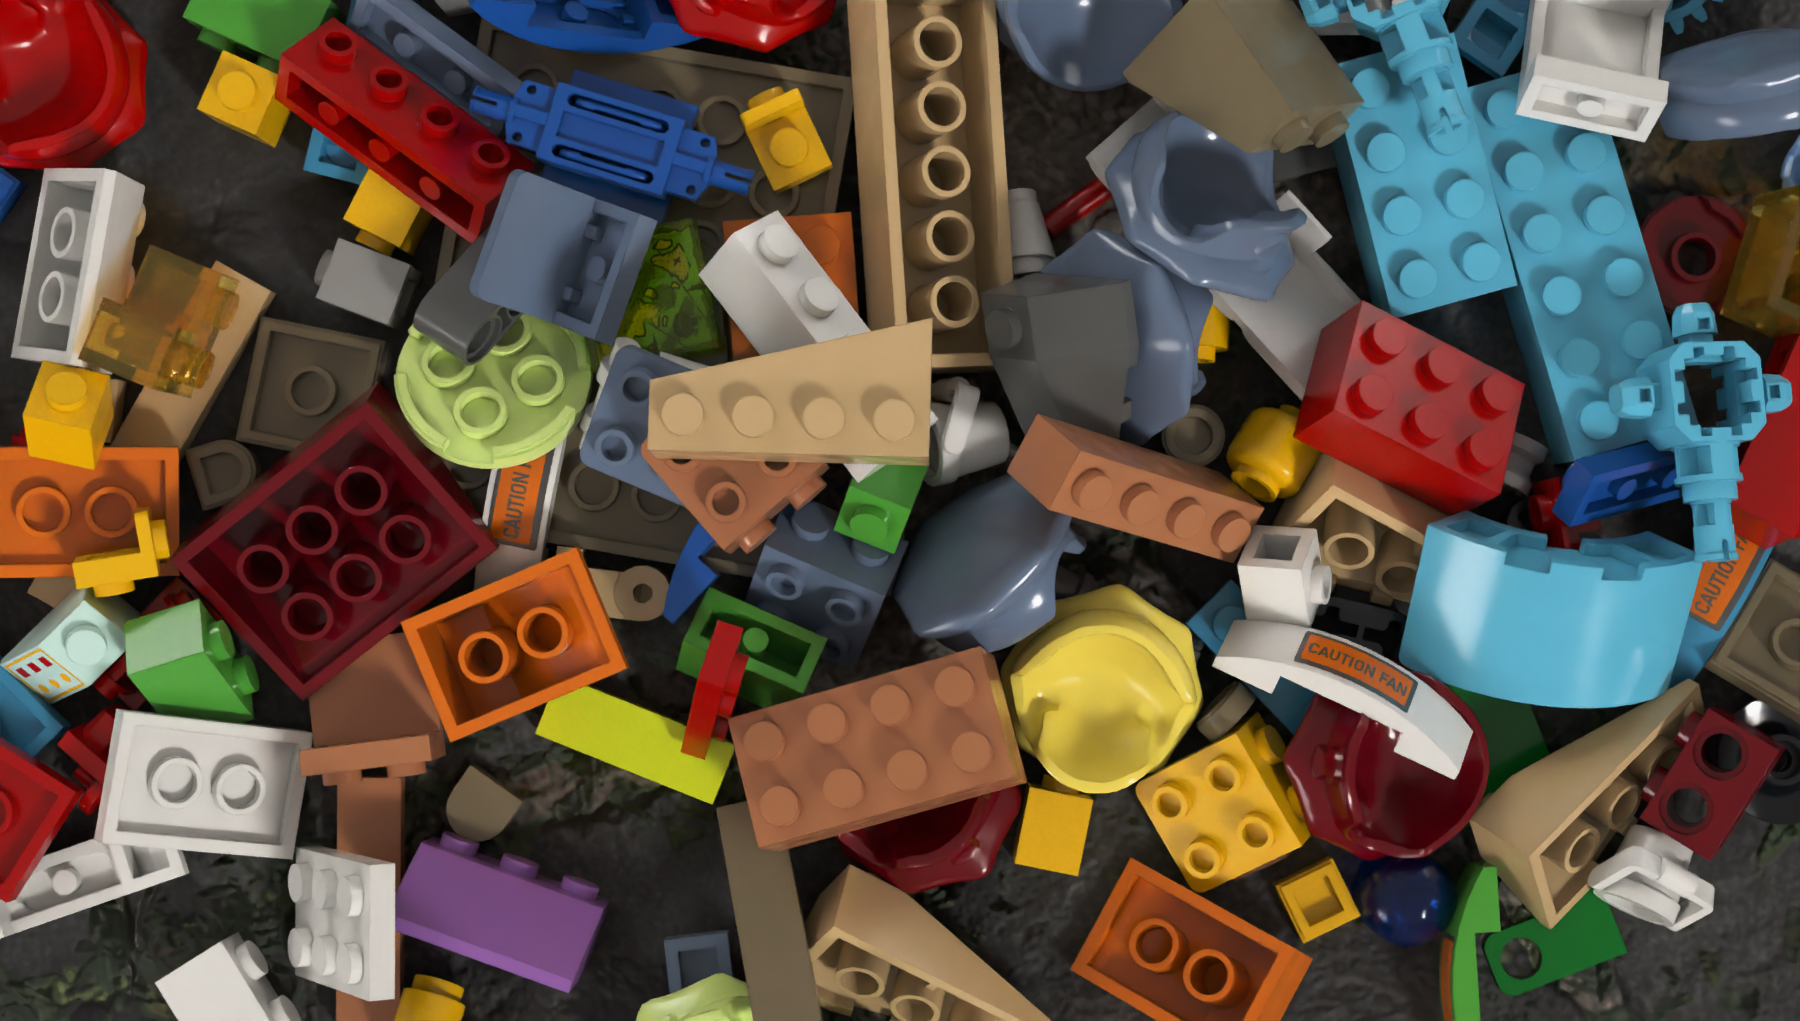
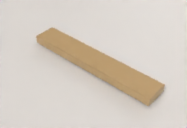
[27,260,276,608]

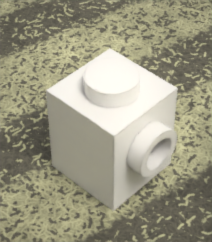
[1237,525,1332,628]

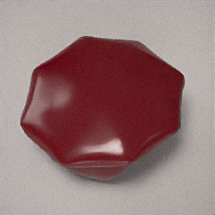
[1283,657,1489,861]
[836,785,1023,894]

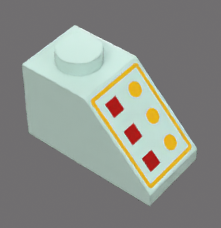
[0,587,140,704]

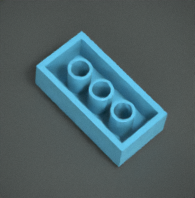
[1332,32,1518,318]

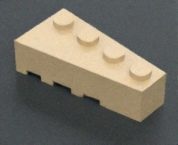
[647,318,933,466]

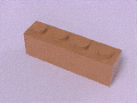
[1006,413,1265,563]

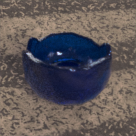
[1351,855,1458,947]

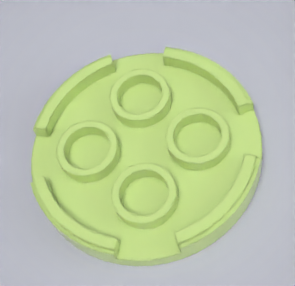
[394,314,593,469]

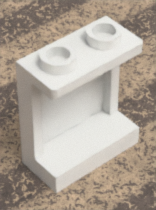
[1515,0,1672,142]

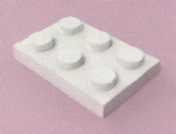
[94,708,313,860]
[288,846,395,1002]

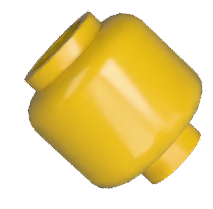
[1226,405,1321,502]

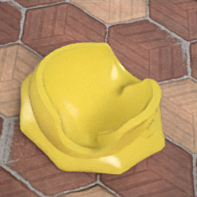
[1000,584,1203,793]

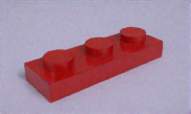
[681,620,749,760]

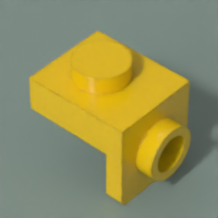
[72,506,171,597]

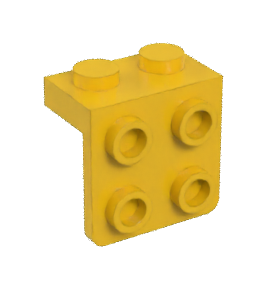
[1136,711,1311,893]

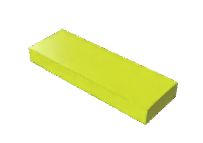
[535,685,735,805]

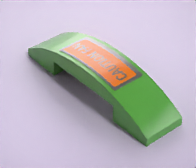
[1439,859,1501,1021]

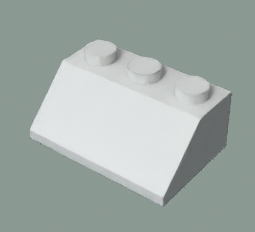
[11,168,146,375]

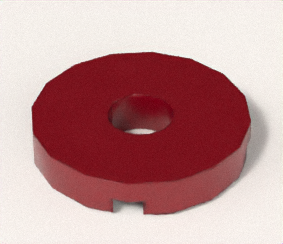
[1638,195,1758,320]

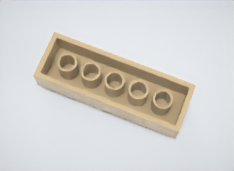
[847,0,1014,374]

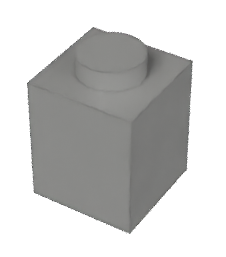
[314,238,423,331]

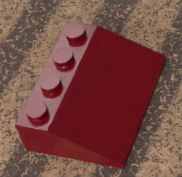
[169,381,499,701]

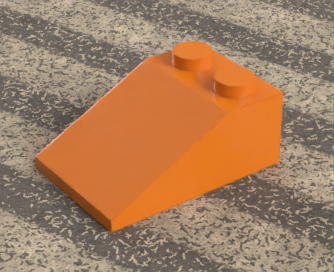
[400,546,630,743]
[1070,857,1313,1021]

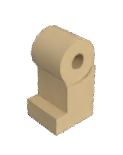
[556,546,670,621]

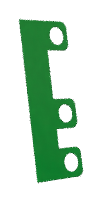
[1448,684,1628,996]

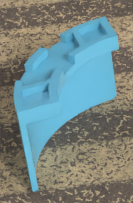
[1399,510,1703,708]

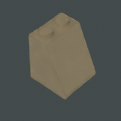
[1122,0,1365,154]

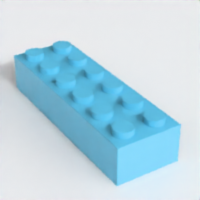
[1468,72,1699,465]

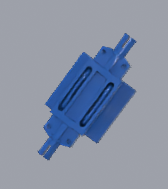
[469,68,755,233]

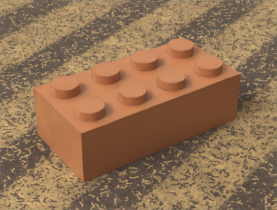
[728,646,1027,852]

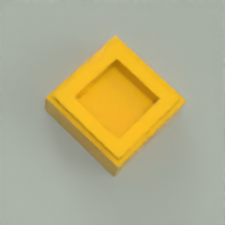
[1272,856,1361,944]

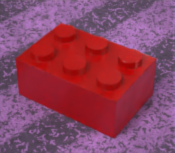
[1293,300,1525,516]

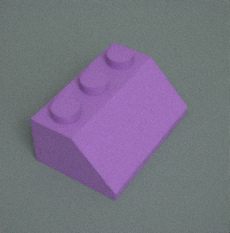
[395,831,611,993]

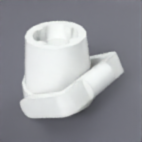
[924,377,1010,487]
[1588,824,1715,932]

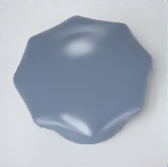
[995,0,1183,92]
[1658,28,1800,141]
[1104,111,1307,301]
[1041,229,1213,446]
[892,474,1087,653]

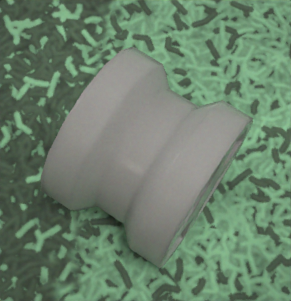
[1501,432,1549,498]

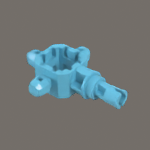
[1299,0,1470,138]
[1609,302,1793,563]

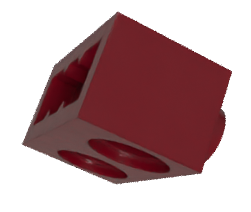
[1640,705,1786,861]

